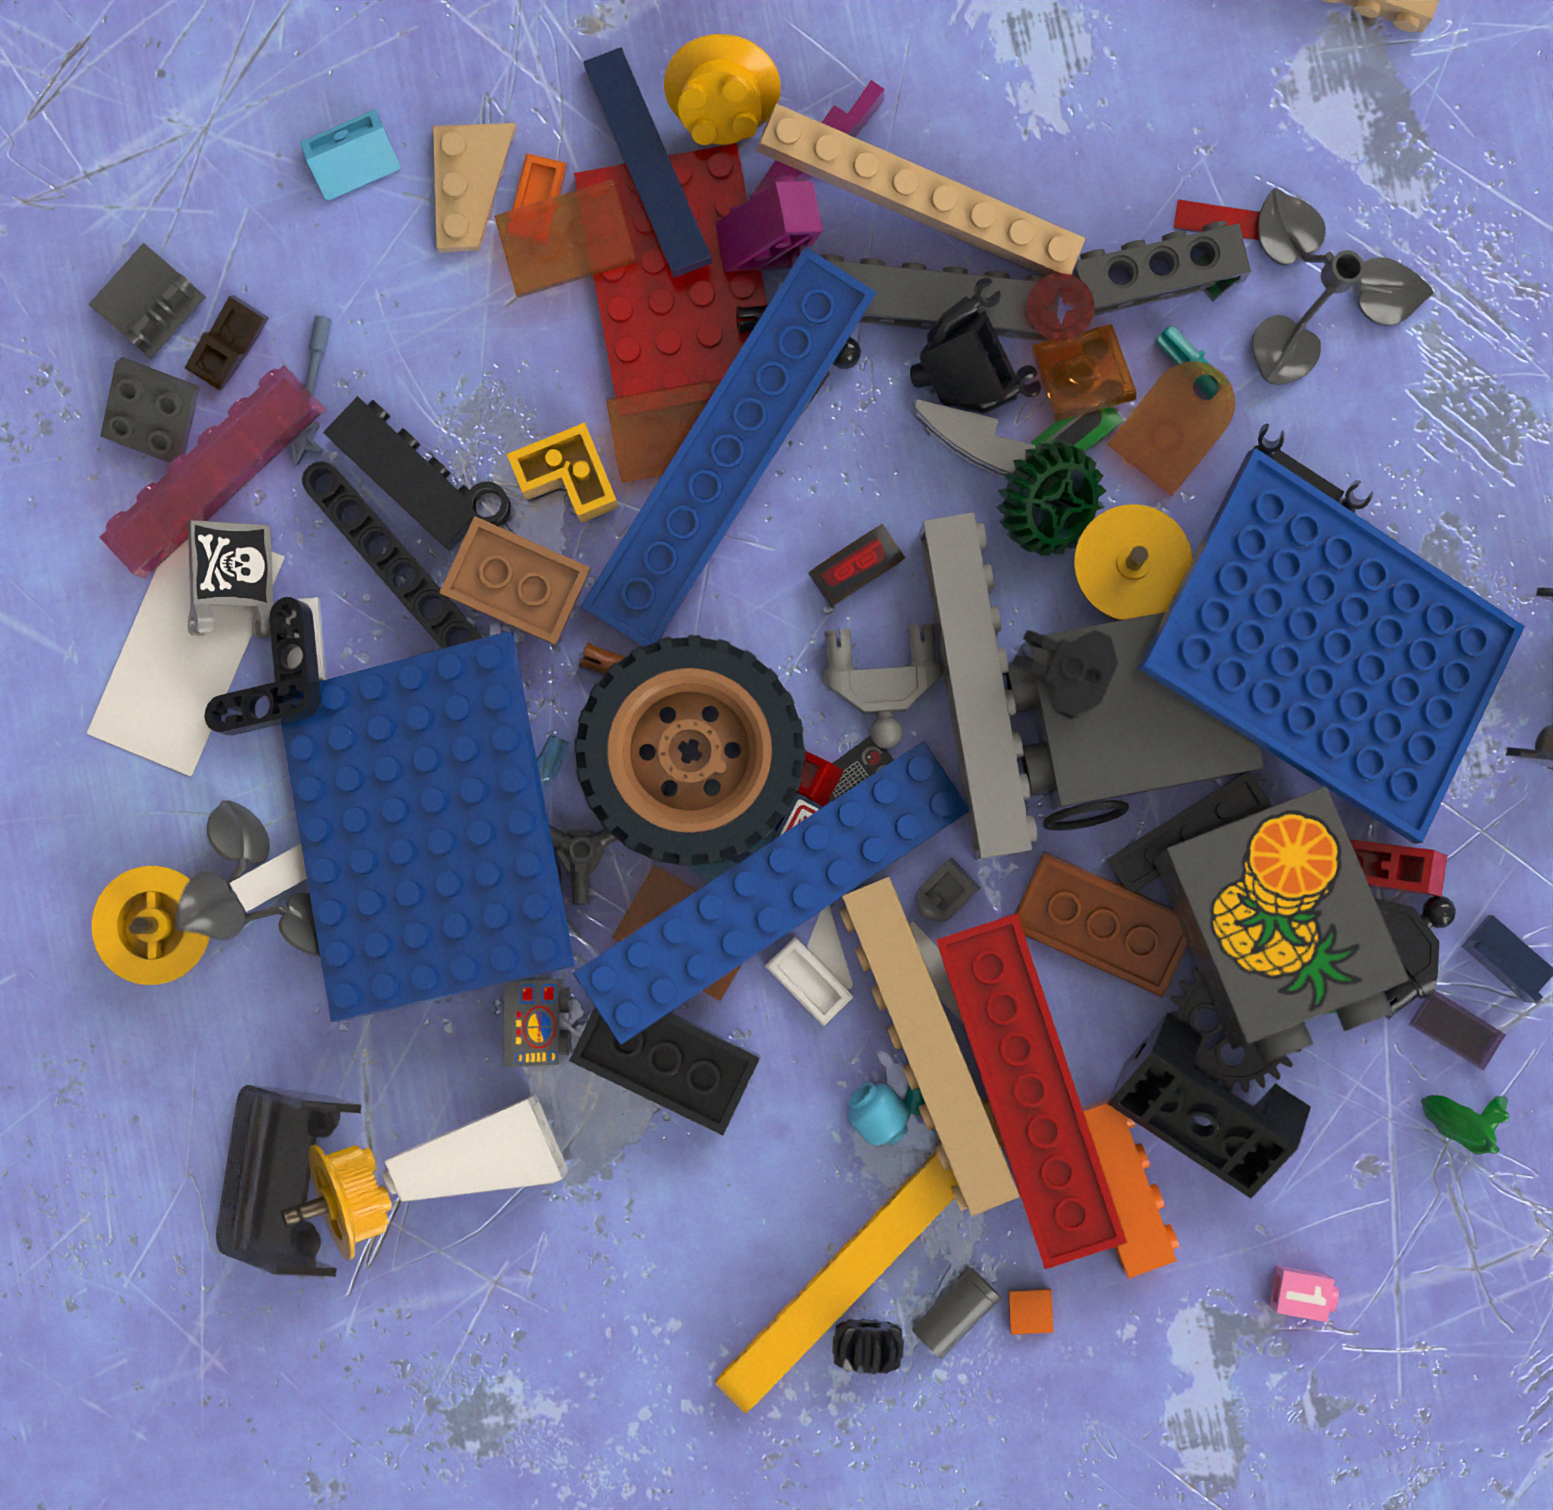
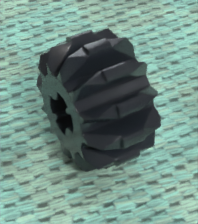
[832,1318,904,1375]

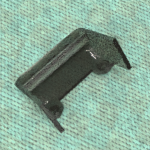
[216,1085,362,1277]

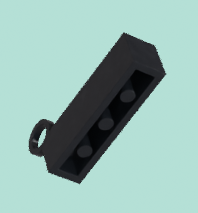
[323,396,512,552]

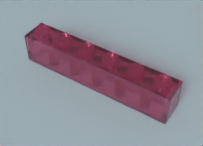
[99,365,327,579]

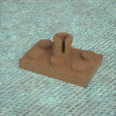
[439,516,591,646]

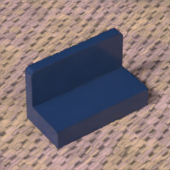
[1461,915,1553,1004]

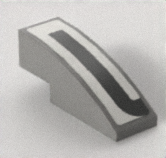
[913,399,1036,479]

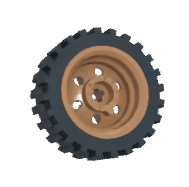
[574,635,805,866]

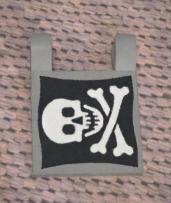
[188,520,273,638]

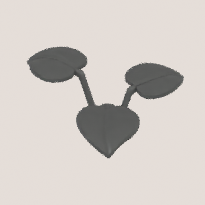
[1252,188,1434,385]
[176,800,320,957]

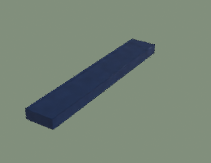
[583,47,712,278]

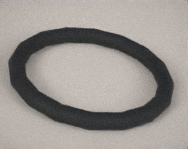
[1043,800,1129,831]

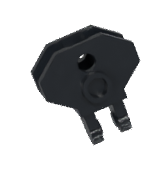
[1012,630,1118,719]

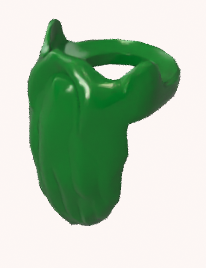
[1421,1095,1509,1155]

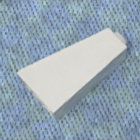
[383,1094,569,1202]

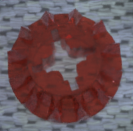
[1026,273,1094,342]

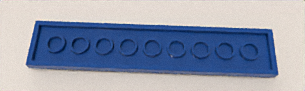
[581,247,877,647]
[572,741,969,1045]

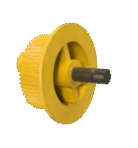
[281,1144,392,1260]

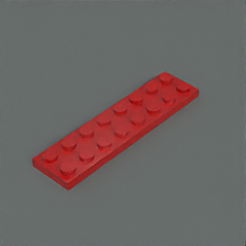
[936,913,1127,1270]

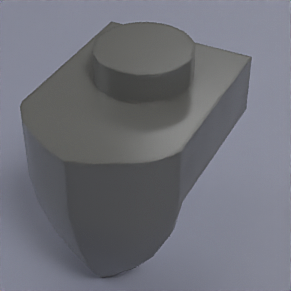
[916,858,981,922]

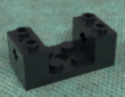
[1108,1012,1311,1198]

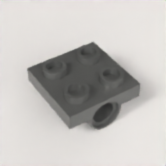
[100,357,200,466]

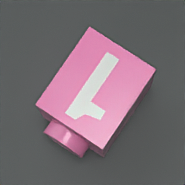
[1269,1265,1339,1322]

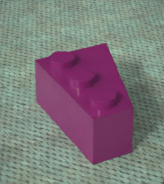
[715,176,823,272]

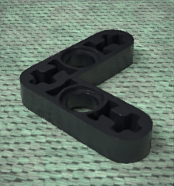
[204,597,321,735]

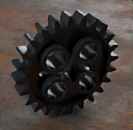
[1168,968,1301,1093]

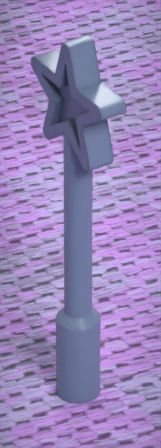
[275,316,331,464]

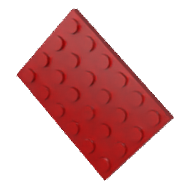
[574,143,767,418]

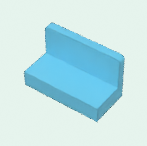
[300,109,401,200]

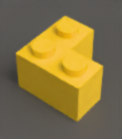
[507,422,619,523]

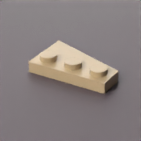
[433,123,517,252]

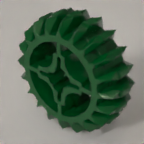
[996,442,1107,556]

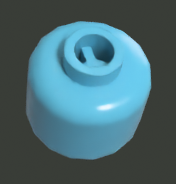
[847,1082,910,1146]

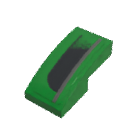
[1031,389,1125,453]

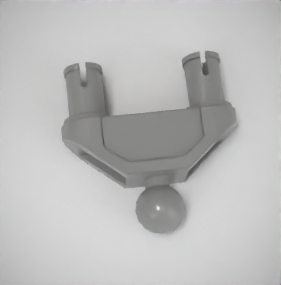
[822,624,943,749]

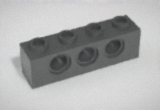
[1072,221,1251,318]

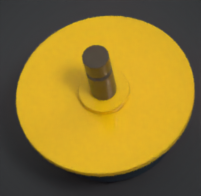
[1074,504,1193,620]

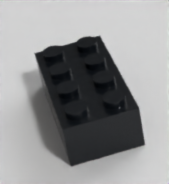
[569,1007,761,1135]

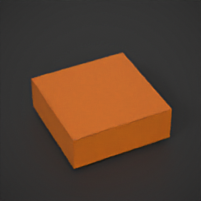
[1008,1288,1054,1335]

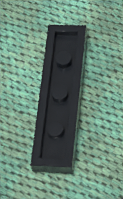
[1105,772,1272,892]

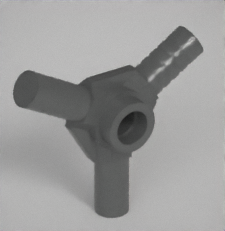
[549,824,618,905]

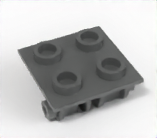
[89,243,206,359]

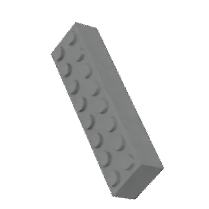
[919,512,1038,860]

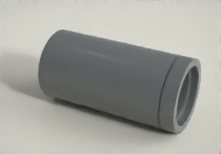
[911,1268,1001,1359]

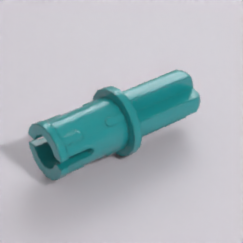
[1156,326,1229,401]

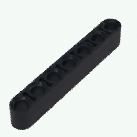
[302,461,483,649]

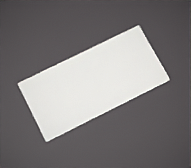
[87,514,284,777]

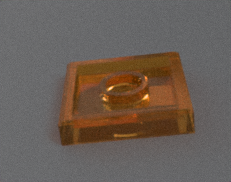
[1032,324,1137,421]

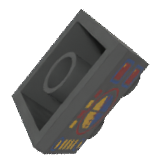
[503,978,571,1067]

